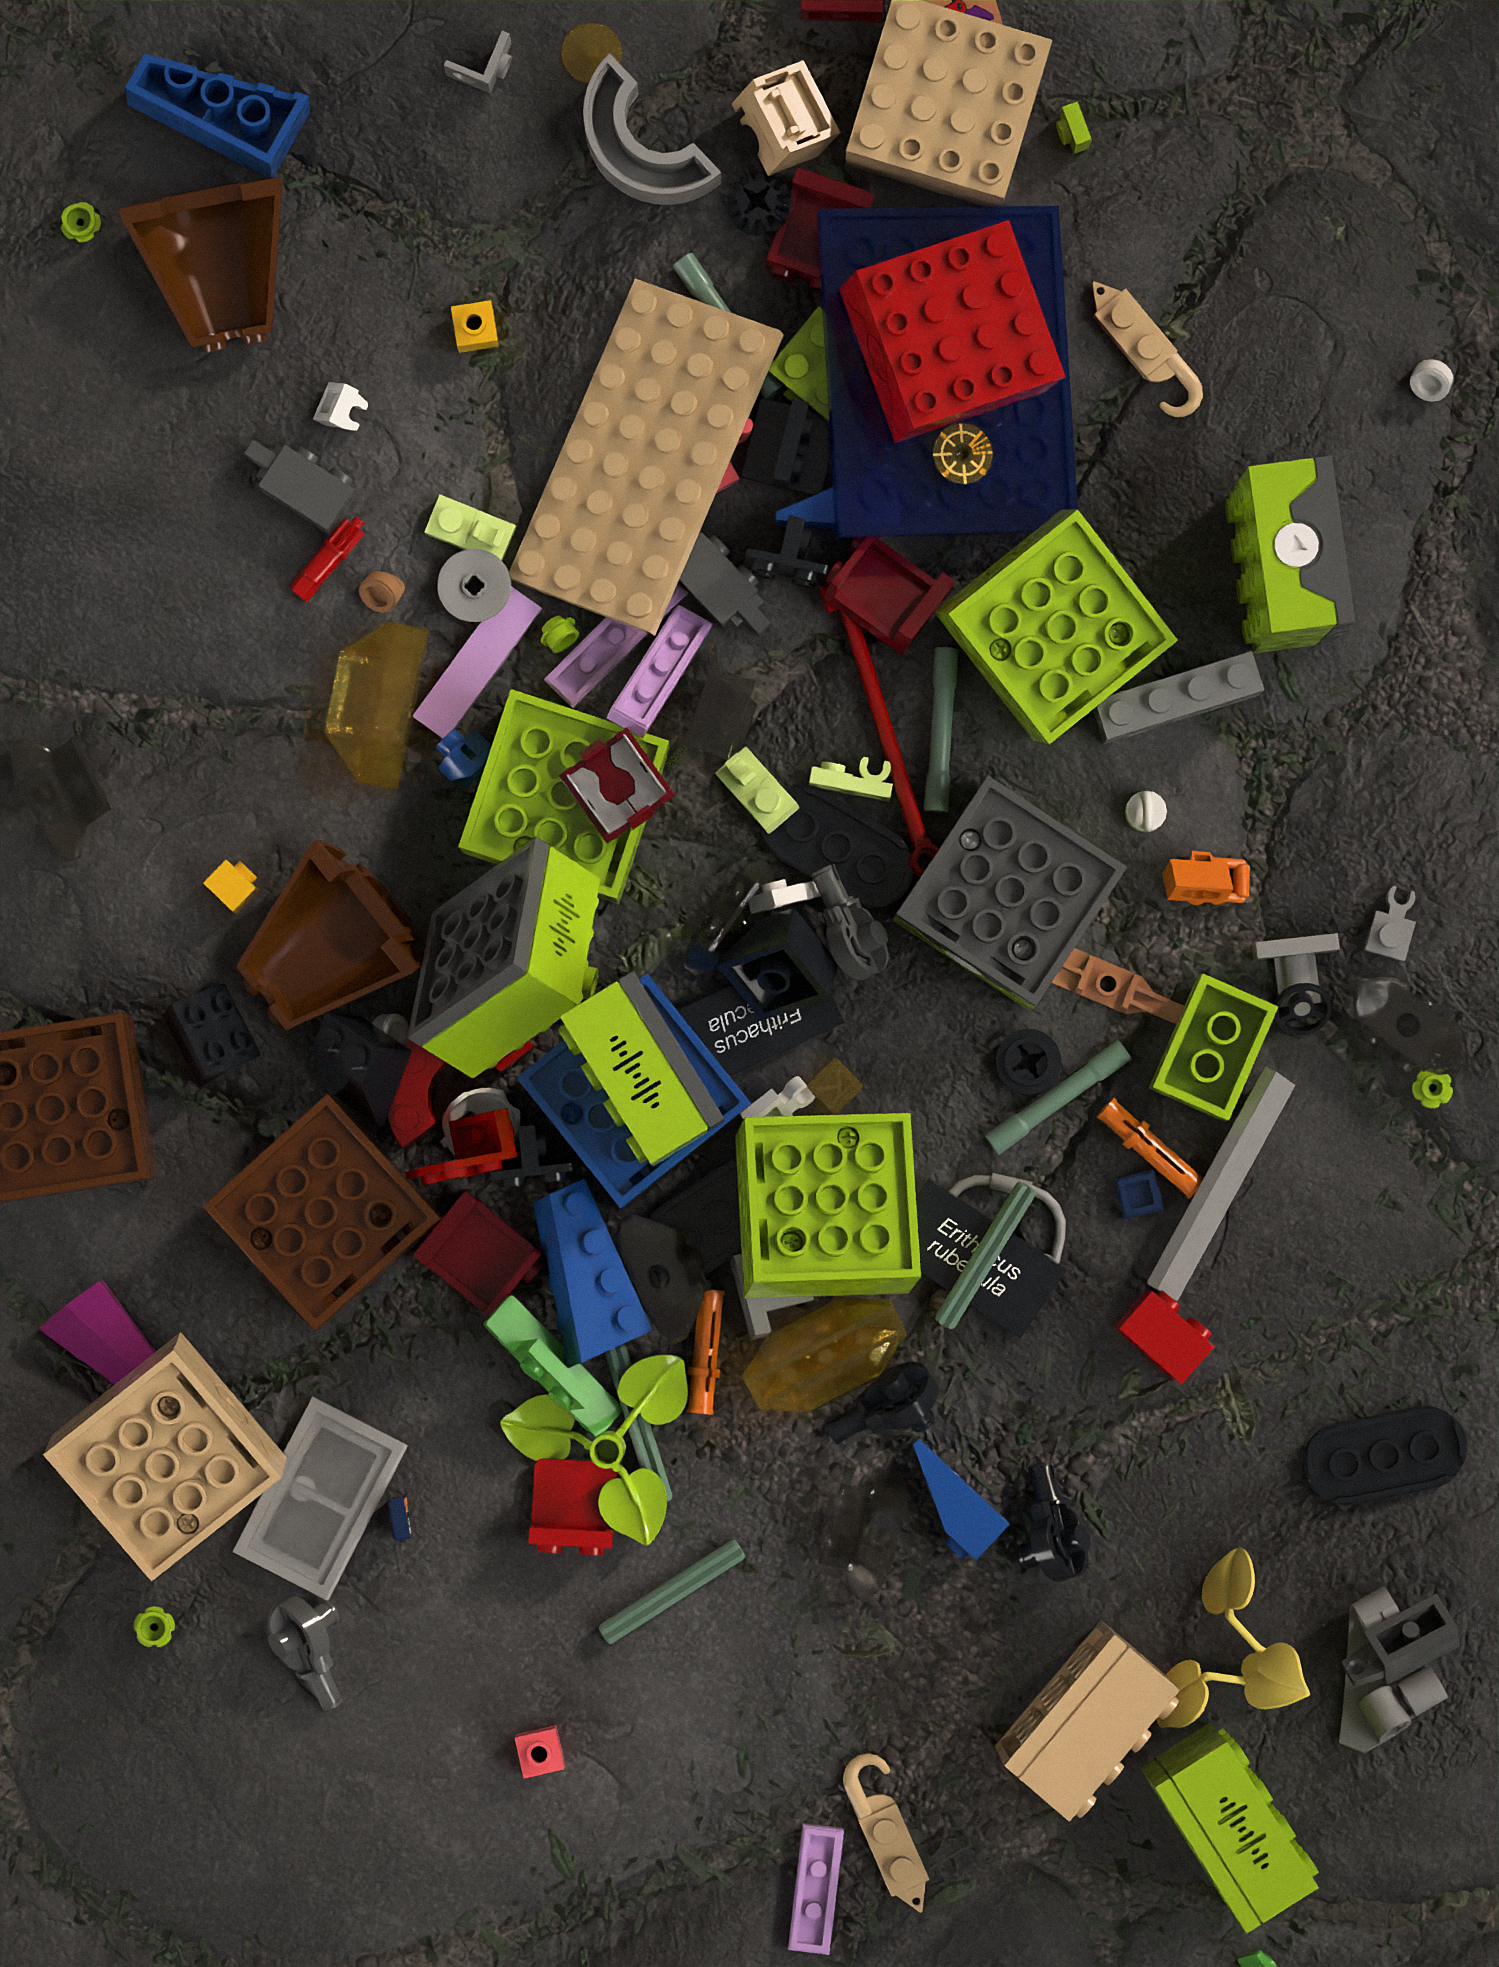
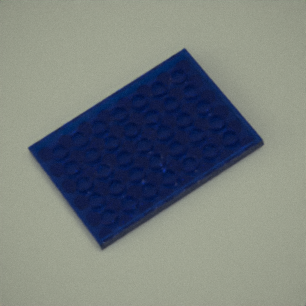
[817,206,1078,539]

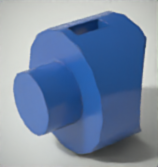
[436,728,491,787]

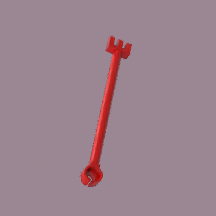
[819,583,939,877]

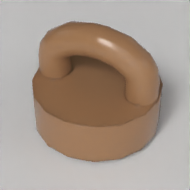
[359,571,405,613]

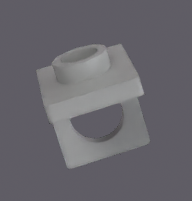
[444,31,512,93]

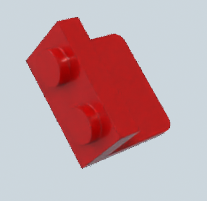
[405,1108,517,1185]
[528,1458,617,1556]

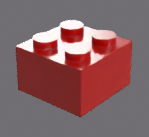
[1112,1290,1215,1384]

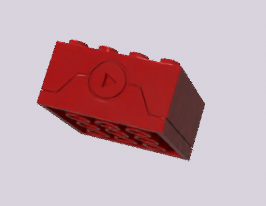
[839,220,1066,443]

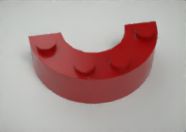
[388,1039,536,1149]

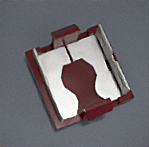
[559,727,675,844]

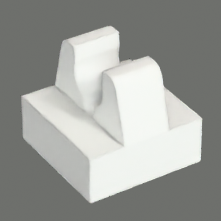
[313,382,368,430]

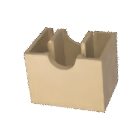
[732,60,841,176]

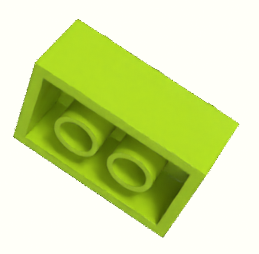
[1149,973,1278,1122]

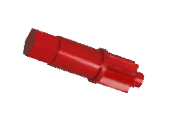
[289,515,365,602]

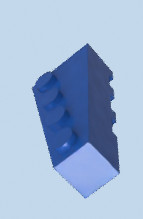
[125,54,310,177]
[533,1179,652,1368]

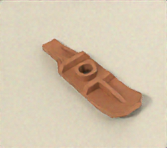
[1052,948,1184,1024]

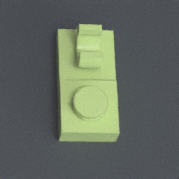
[424,495,516,561]
[715,747,800,834]
[809,757,893,802]

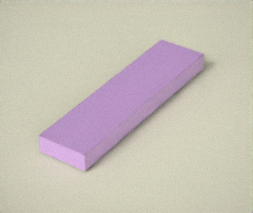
[544,583,688,709]
[412,586,542,739]
[607,604,713,738]

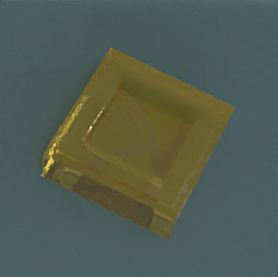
[807,1057,864,1115]

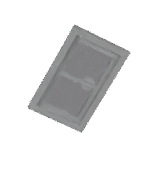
[233,1396,408,1600]

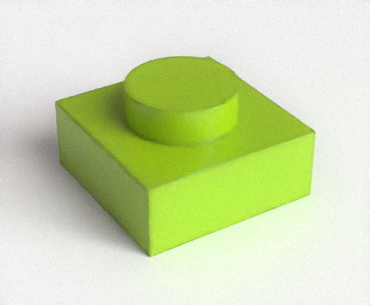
[1056,102,1092,154]

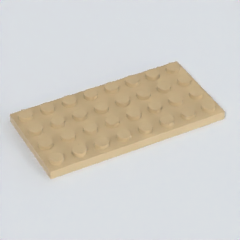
[509,279,784,636]

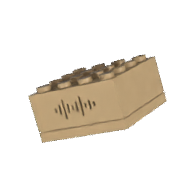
[846,0,1052,212]
[43,1332,287,1582]
[995,1620,1180,1822]

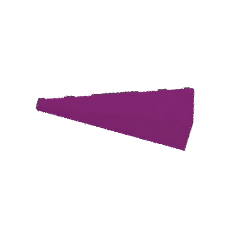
[39,1281,156,1384]

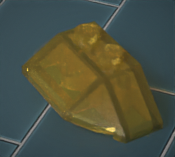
[324,622,430,790]
[742,1297,907,1412]

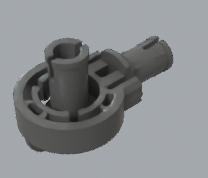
[810,864,889,980]
[268,1596,343,1711]

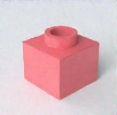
[515,1725,565,1778]

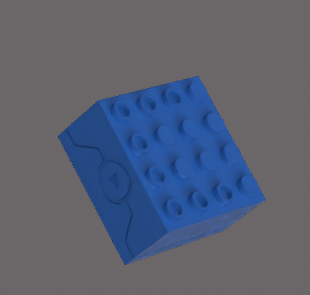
[516,973,751,1208]

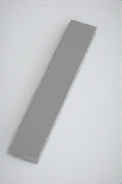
[1147,1067,1295,1301]

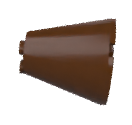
[119,176,282,352]
[236,840,424,1030]

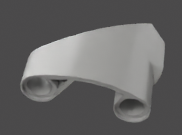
[1339,1586,1448,1754]

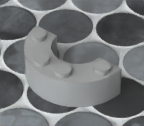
[583,53,721,205]

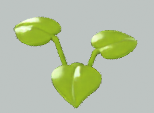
[500,1354,688,1546]

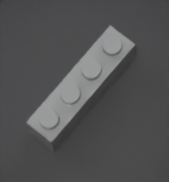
[1093,651,1264,744]

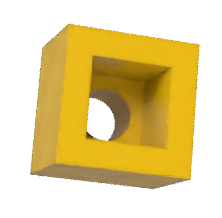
[451,300,499,353]
[203,860,260,914]

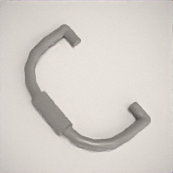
[949,1173,1066,1263]

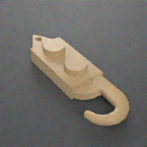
[1092,282,1203,417]
[843,1753,929,1913]

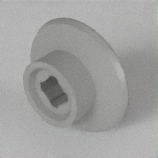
[437,549,511,622]

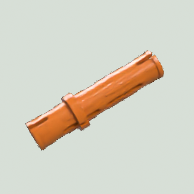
[1096,1098,1204,1199]
[687,1289,725,1415]

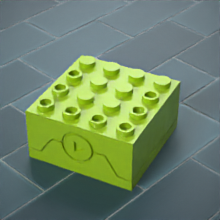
[934,509,1178,745]
[458,689,670,904]
[735,1113,921,1299]
[1140,1723,1319,1934]

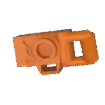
[1162,851,1250,905]

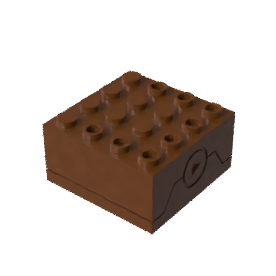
[0,1013,158,1204]
[203,1094,443,1331]

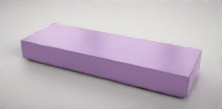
[788,1823,844,1955]

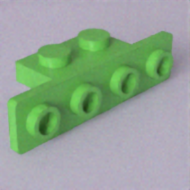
[484,1295,623,1438]

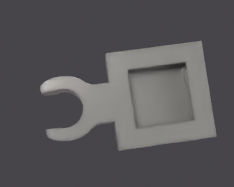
[1363,886,1416,962]

